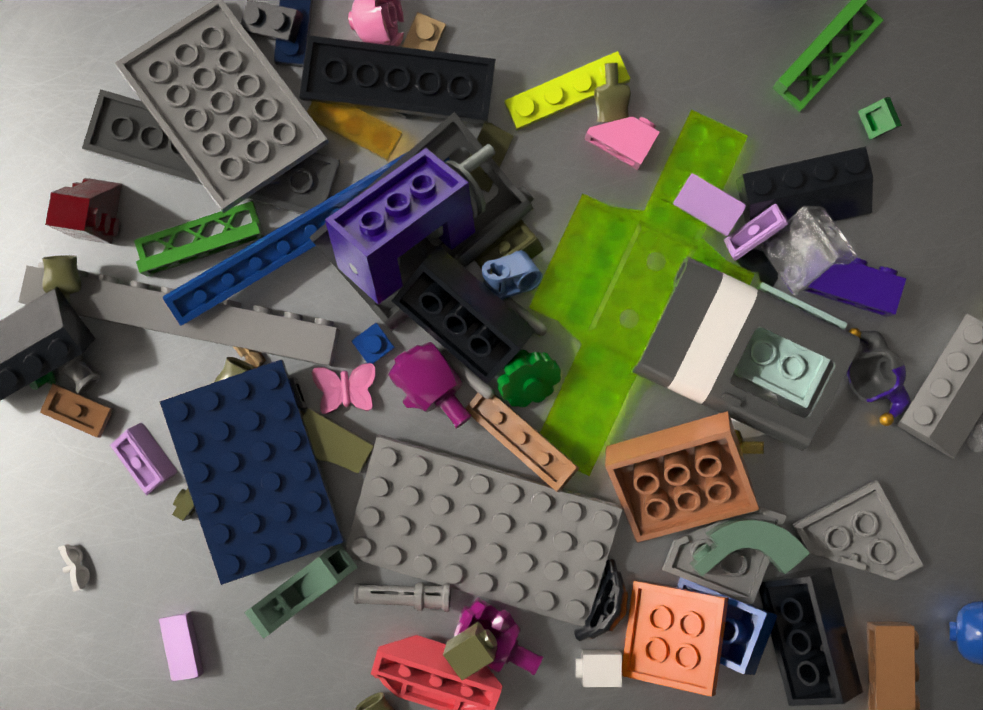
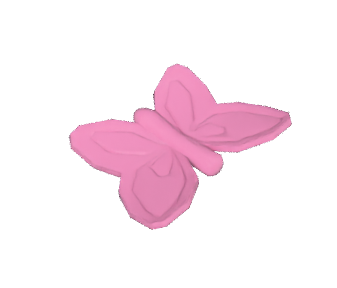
[312,363,376,414]

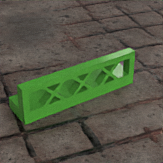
[772,0,884,112]
[134,201,265,277]

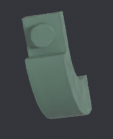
[689,518,810,577]
[244,544,358,639]

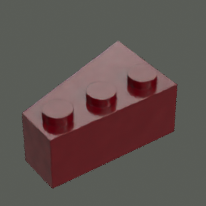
[45,178,122,244]

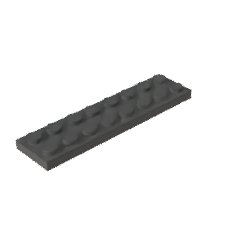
[82,89,340,215]

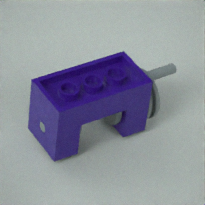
[325,144,495,305]

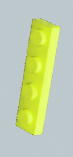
[504,51,631,131]

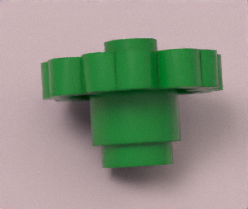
[497,349,561,408]

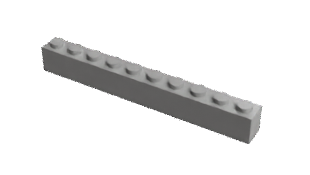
[18,262,340,367]

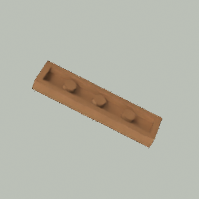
[465,393,580,492]

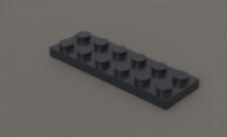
[299,35,496,124]

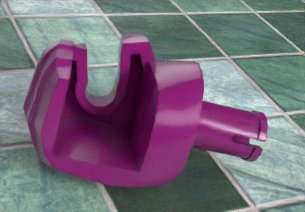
[388,342,472,429]
[454,597,543,675]

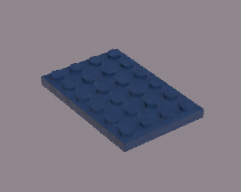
[160,359,345,585]

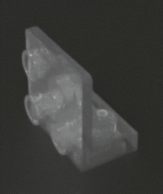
[761,206,858,295]

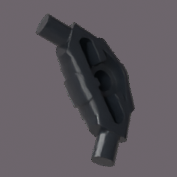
[574,559,628,641]

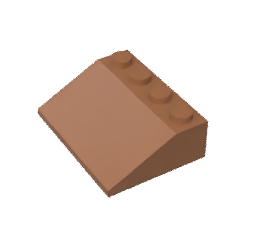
[605,411,759,543]

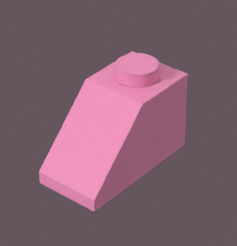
[584,116,660,170]

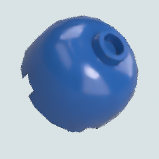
[950,601,983,665]

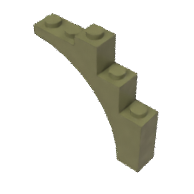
[172,408,374,521]

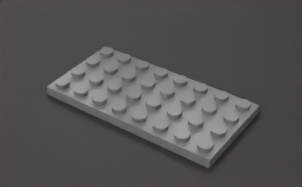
[345,434,623,627]

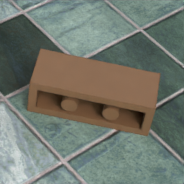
[867,622,920,710]

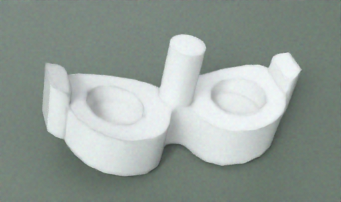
[58,544,90,592]

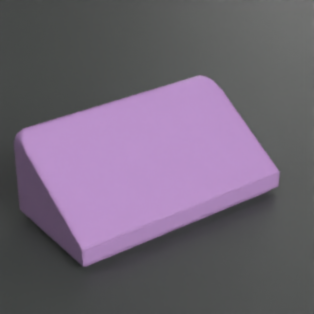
[673,173,746,236]
[724,203,788,261]
[110,423,177,495]
[159,611,204,681]

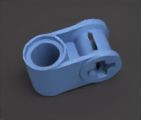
[482,250,543,300]

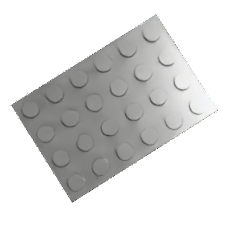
[115,0,328,214]

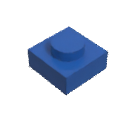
[351,323,395,364]

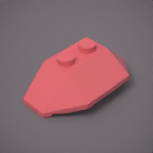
[371,635,503,710]

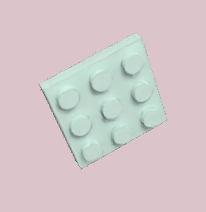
[733,282,848,409]

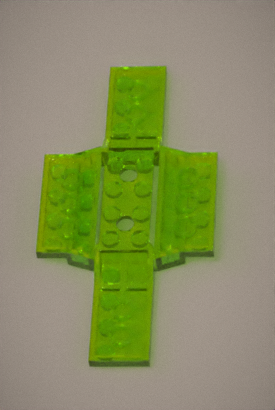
[529,109,755,476]

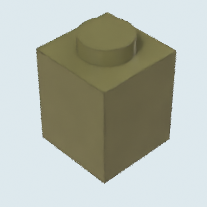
[443,622,497,680]

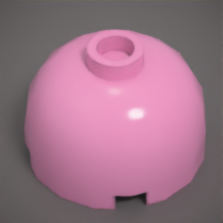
[348,0,404,46]

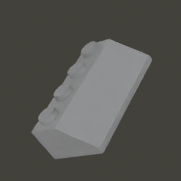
[897,314,983,459]

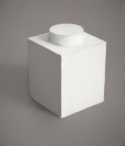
[575,649,622,687]

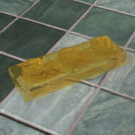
[307,102,403,162]

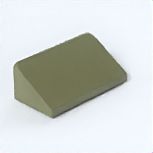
[469,122,514,193]
[475,219,543,274]

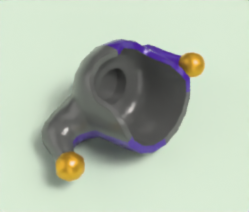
[847,328,911,426]

